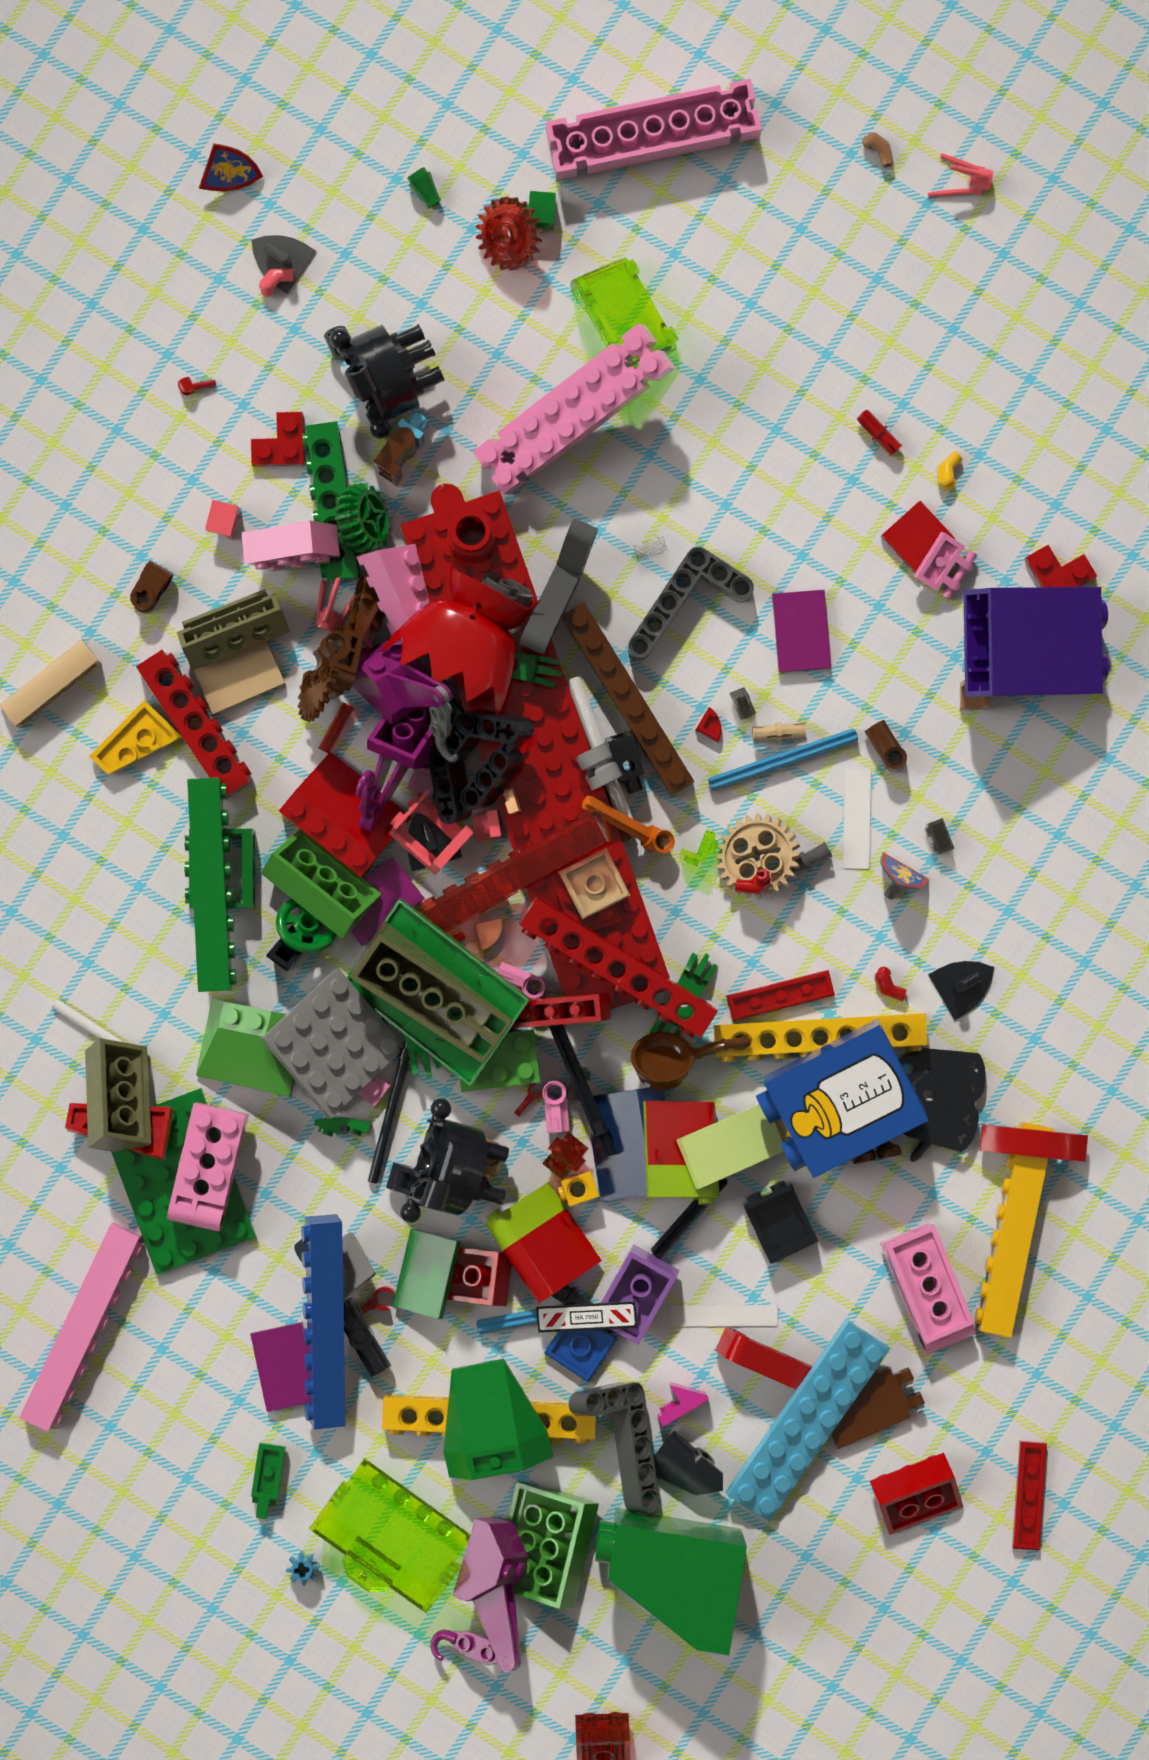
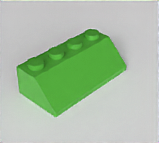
[261,829,381,939]

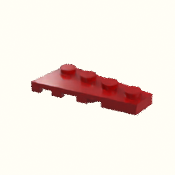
[65,1103,174,1161]

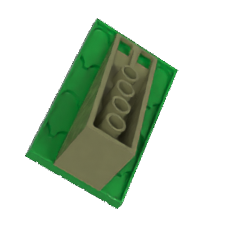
[347,897,530,1087]

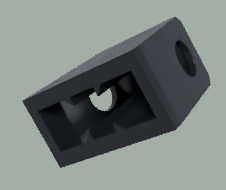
[605,731,645,794]

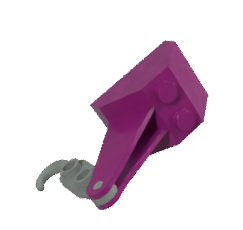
[352,640,458,762]

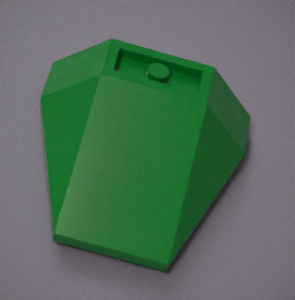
[443,1358,553,1480]

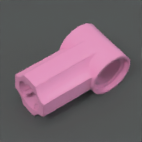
[497,962,547,999]
[542,1079,570,1133]

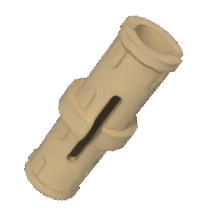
[752,722,806,743]

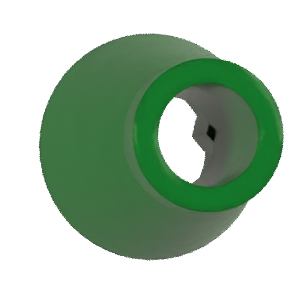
[407,167,441,208]

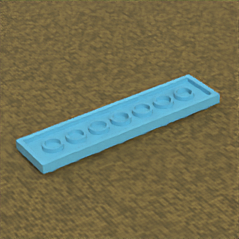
[725,1319,891,1522]

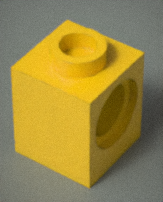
[558,1170,599,1207]

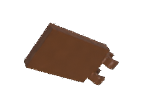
[831,1367,925,1449]

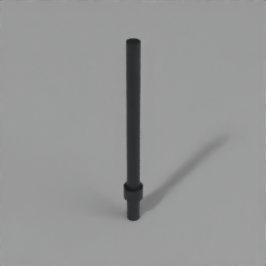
[368,1039,410,1184]

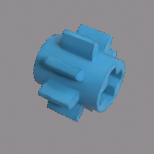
[286,1551,320,1586]

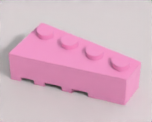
[357,544,429,643]

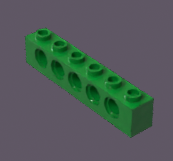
[302,421,360,584]

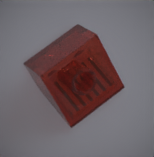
[575,1712,630,1760]

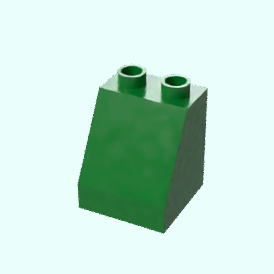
[595,1508,747,1656]

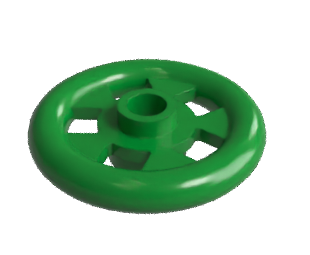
[276,899,337,954]

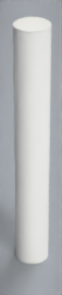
[52,999,123,1042]

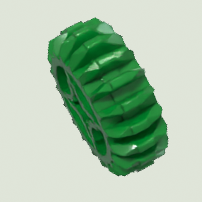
[334,483,391,555]

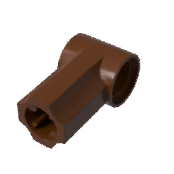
[864,720,907,772]

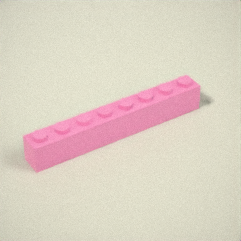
[19,1222,144,1431]

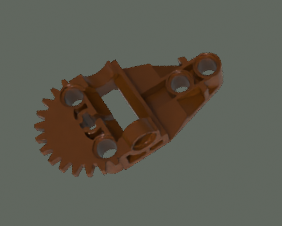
[298,576,384,722]

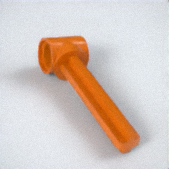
[582,796,675,854]

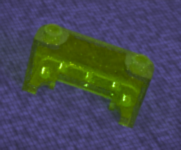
[570,257,678,367]

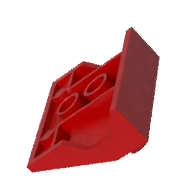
[279,752,412,878]

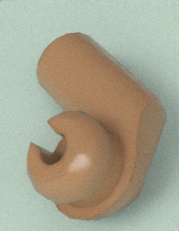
[862,132,894,167]

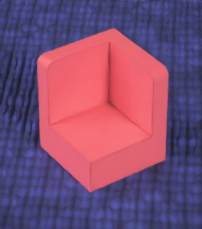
[205,500,241,540]

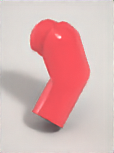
[259,268,294,297]

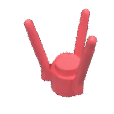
[928,153,993,197]
[314,577,354,632]

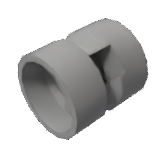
[575,742,622,790]

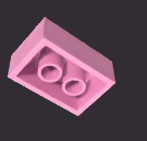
[242,521,340,572]

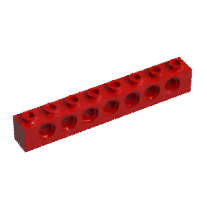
[519,896,718,1038]

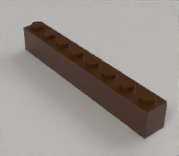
[562,602,695,797]

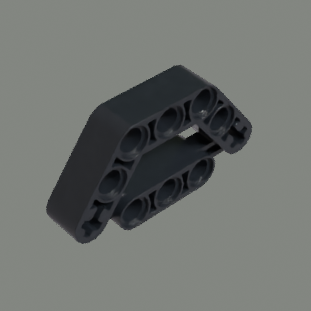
[428,709,534,824]

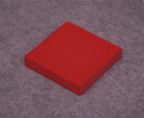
[881,500,956,573]

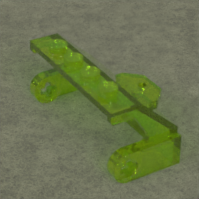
[309,1458,470,1613]

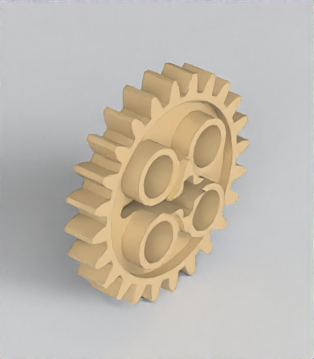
[715,813,802,899]

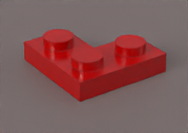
[251,412,305,467]
[1025,544,1097,587]

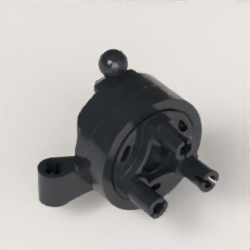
[324,324,445,439]
[386,1098,509,1223]

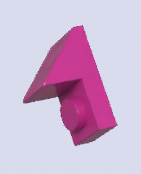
[657,1382,709,1426]

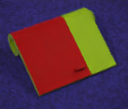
[643,1101,720,1205]
[485,1182,602,1304]

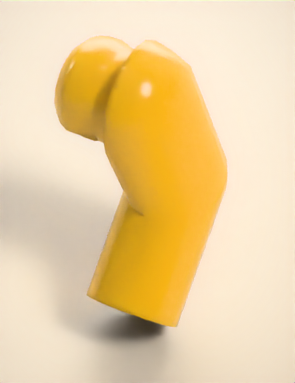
[937,451,963,491]

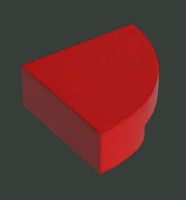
[695,707,722,743]

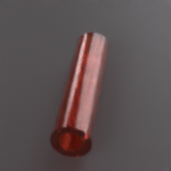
[318,702,354,754]

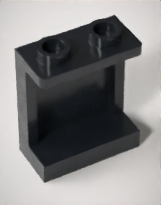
[742,1180,819,1264]

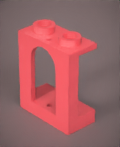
[388,790,474,875]

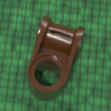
[130,560,174,613]

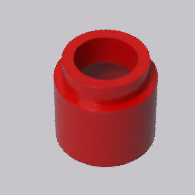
[447,508,496,562]

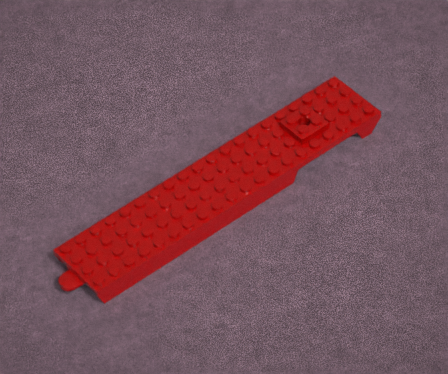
[400,483,670,1010]

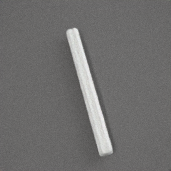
[567,677,633,819]

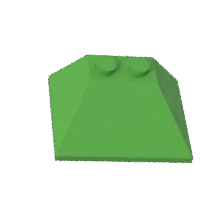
[196,998,295,1097]

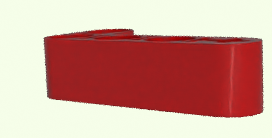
[715,1326,813,1390]

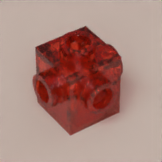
[542,1132,589,1180]

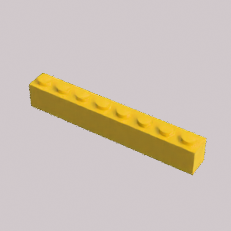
[974,1121,1054,1338]

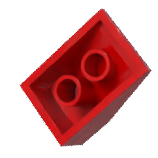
[447,1247,512,1306]

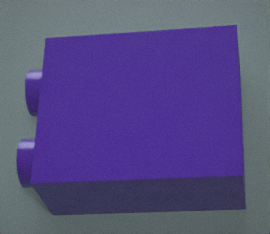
[963,587,1109,697]

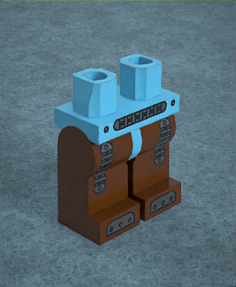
[373,411,429,486]

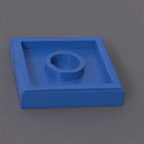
[544,1329,617,1383]

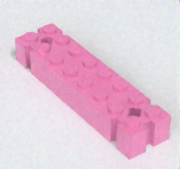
[546,79,762,181]
[473,324,675,495]

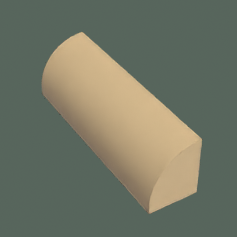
[0,639,102,729]

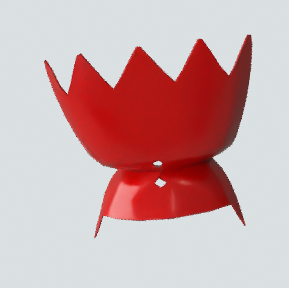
[381,551,542,715]

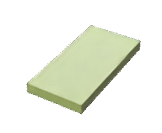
[676,1104,784,1189]

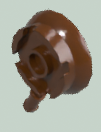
[631,1032,751,1090]

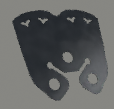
[899,1048,986,1152]

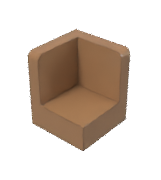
[960,680,990,710]

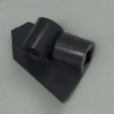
[653,1430,723,1495]

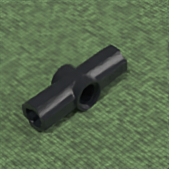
[344,1297,391,1378]

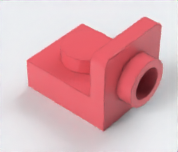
[472,810,502,841]

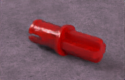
[857,409,903,457]

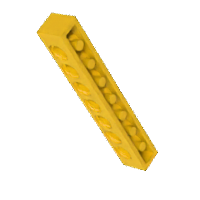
[713,1013,928,1062]
[382,1394,596,1444]

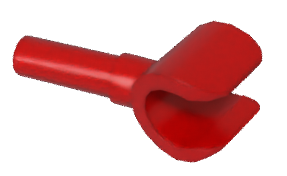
[178,377,216,396]
[514,1083,543,1116]

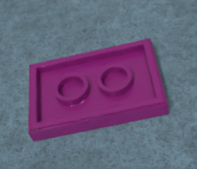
[772,589,831,673]
[351,856,425,946]
[250,1321,309,1412]

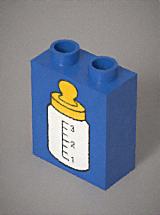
[756,1019,929,1178]

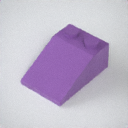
[601,1244,679,1345]

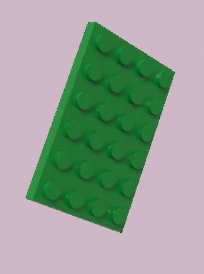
[111,1088,257,1274]

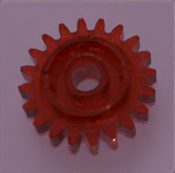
[476,196,543,271]

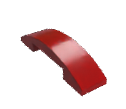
[979,1124,1088,1162]

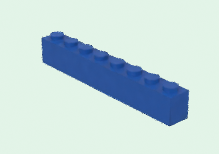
[301,1214,346,1430]

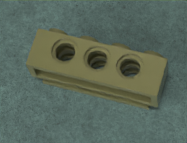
[177,589,290,670]

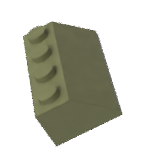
[85,1038,151,1152]

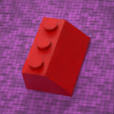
[870,1452,964,1535]

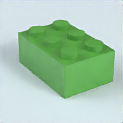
[459,1029,541,1092]

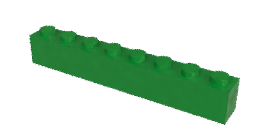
[187,777,237,992]

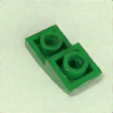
[314,1117,372,1137]

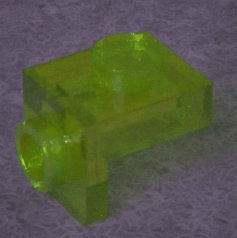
[680,829,718,866]

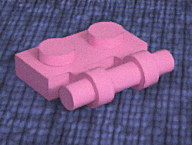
[913,532,977,600]

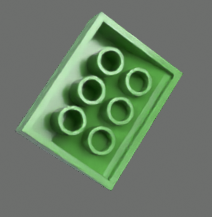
[507,1482,599,1609]

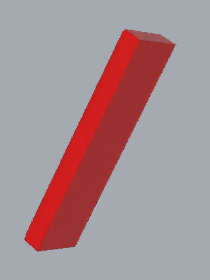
[726,970,835,1021]
[1012,1441,1047,1551]

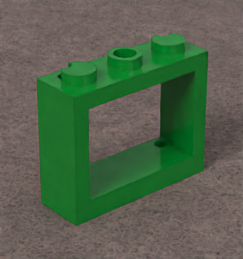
[184,828,255,909]

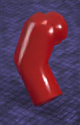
[735,869,772,894]
[874,967,907,1002]

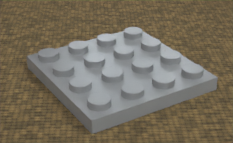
[260,968,403,1119]

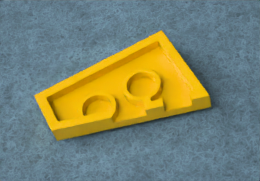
[89,700,183,775]

